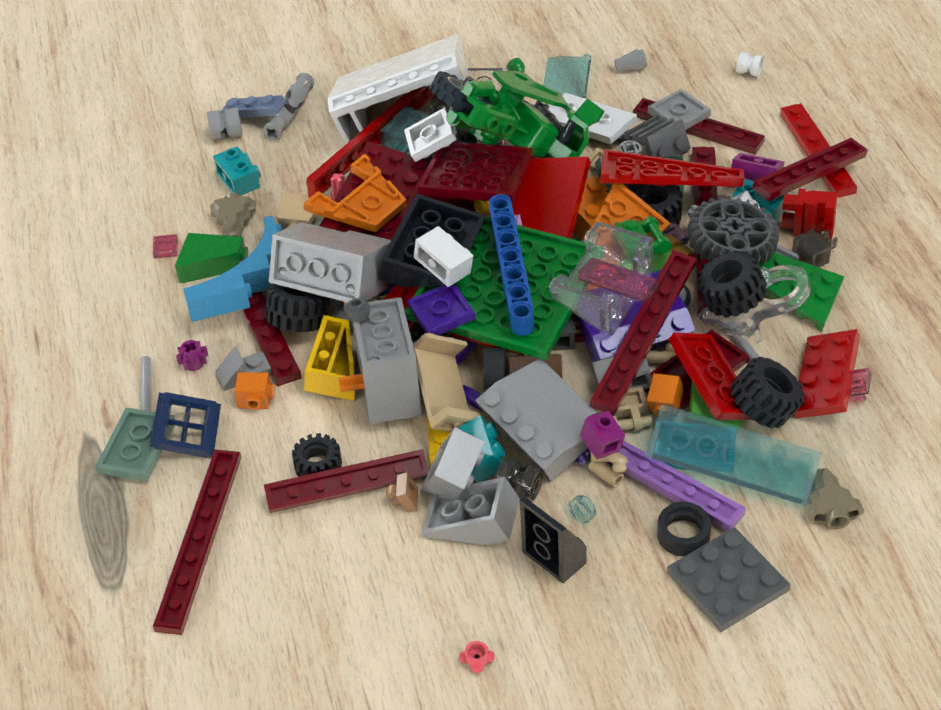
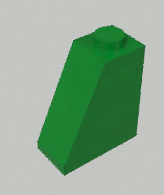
[175,233,249,283]

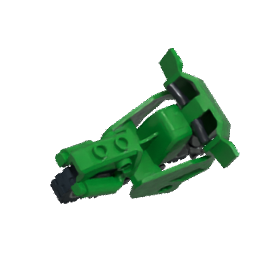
[429,71,605,158]

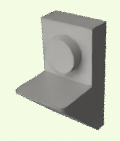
[216,347,272,391]

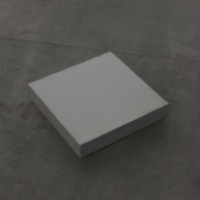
[648,89,711,130]

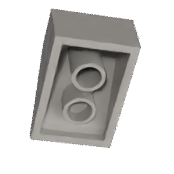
[421,477,520,545]

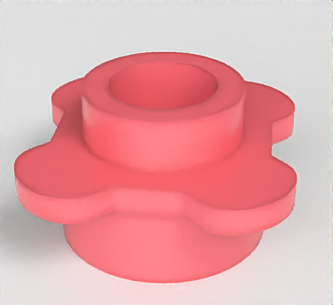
[459,641,495,673]

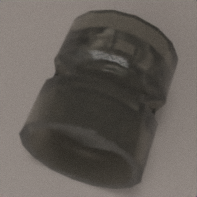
[495,457,544,502]

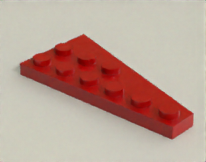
[600,149,745,188]

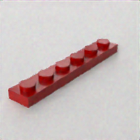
[780,103,857,198]

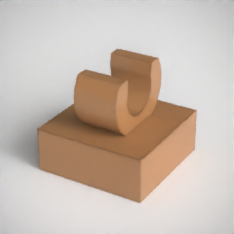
[386,472,418,512]

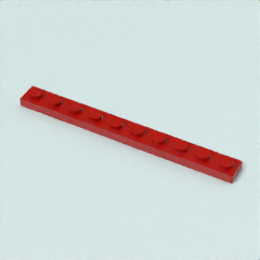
[306,85,435,198]

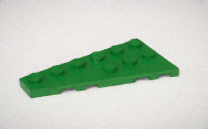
[759,253,845,332]

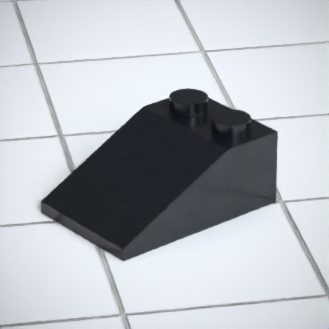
[520,497,587,584]

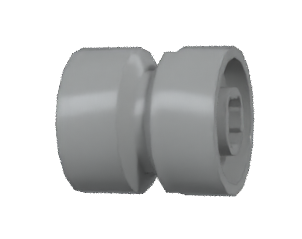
[207,107,242,140]

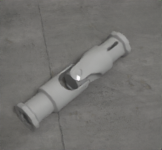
[263,73,315,141]

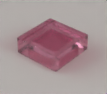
[153,234,178,258]

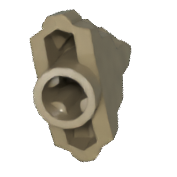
[210,193,257,237]
[806,468,864,529]

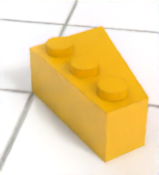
[304,315,355,401]

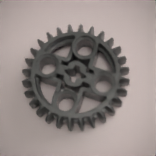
[687,196,780,266]

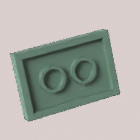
[95,407,175,482]

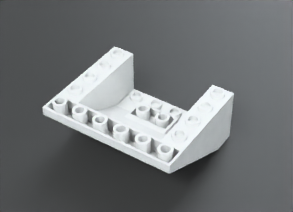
[328,34,469,144]

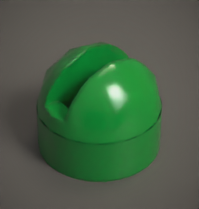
[507,58,525,73]

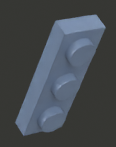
[220,95,286,118]

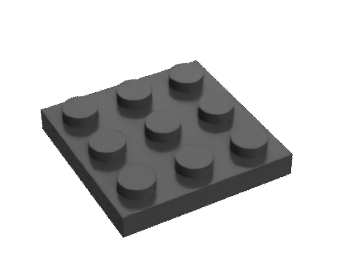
[667,527,790,632]

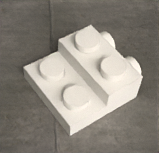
[404,107,457,162]

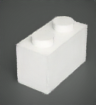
[414,226,473,287]

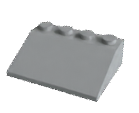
[475,359,598,482]

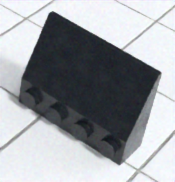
[380,193,486,288]

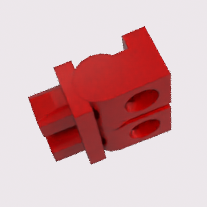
[781,188,838,243]

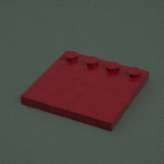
[417,141,533,203]

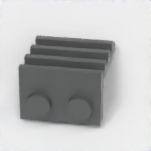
[617,116,691,159]

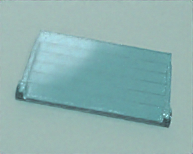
[543,54,591,98]

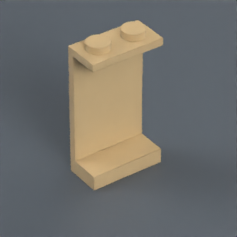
[413,333,488,432]

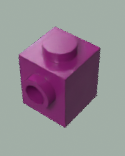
[580,410,625,460]

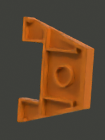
[304,154,406,232]

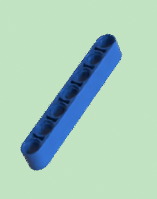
[489,194,534,336]

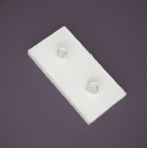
[549,93,637,144]

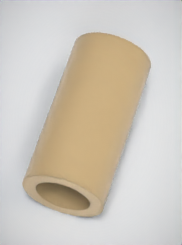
[589,462,624,487]

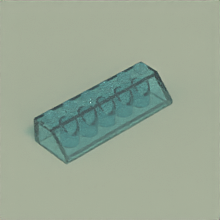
[646,404,822,506]

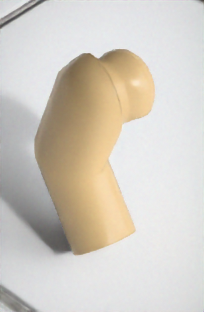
[646,342,676,365]
[591,452,628,472]

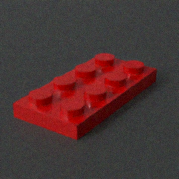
[794,329,860,419]
[668,332,751,420]

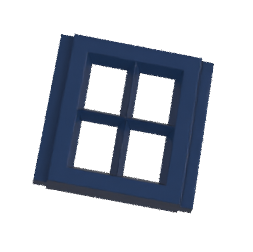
[150,392,221,458]

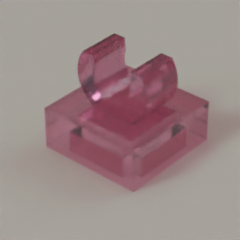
[850,368,872,402]

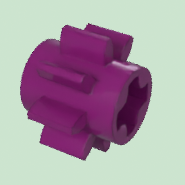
[176,340,209,371]

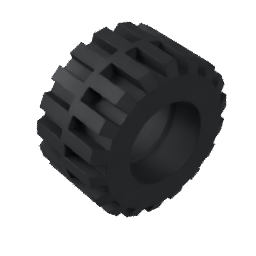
[627,184,683,235]
[697,251,767,318]
[265,283,330,332]
[730,357,805,428]

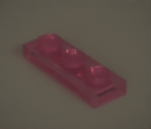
[578,257,658,303]

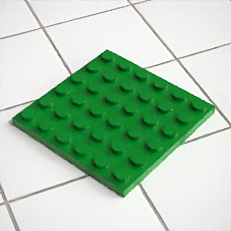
[405,217,604,360]

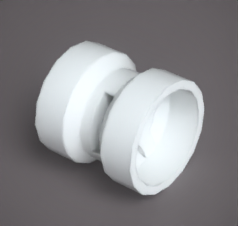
[736,52,763,77]

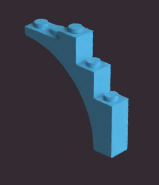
[183,216,282,322]

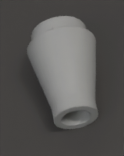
[614,49,647,72]

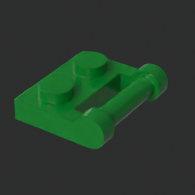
[614,216,672,255]

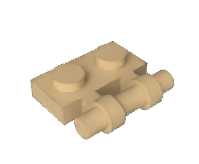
[591,387,652,431]

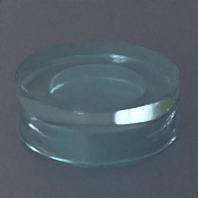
[568,495,596,523]

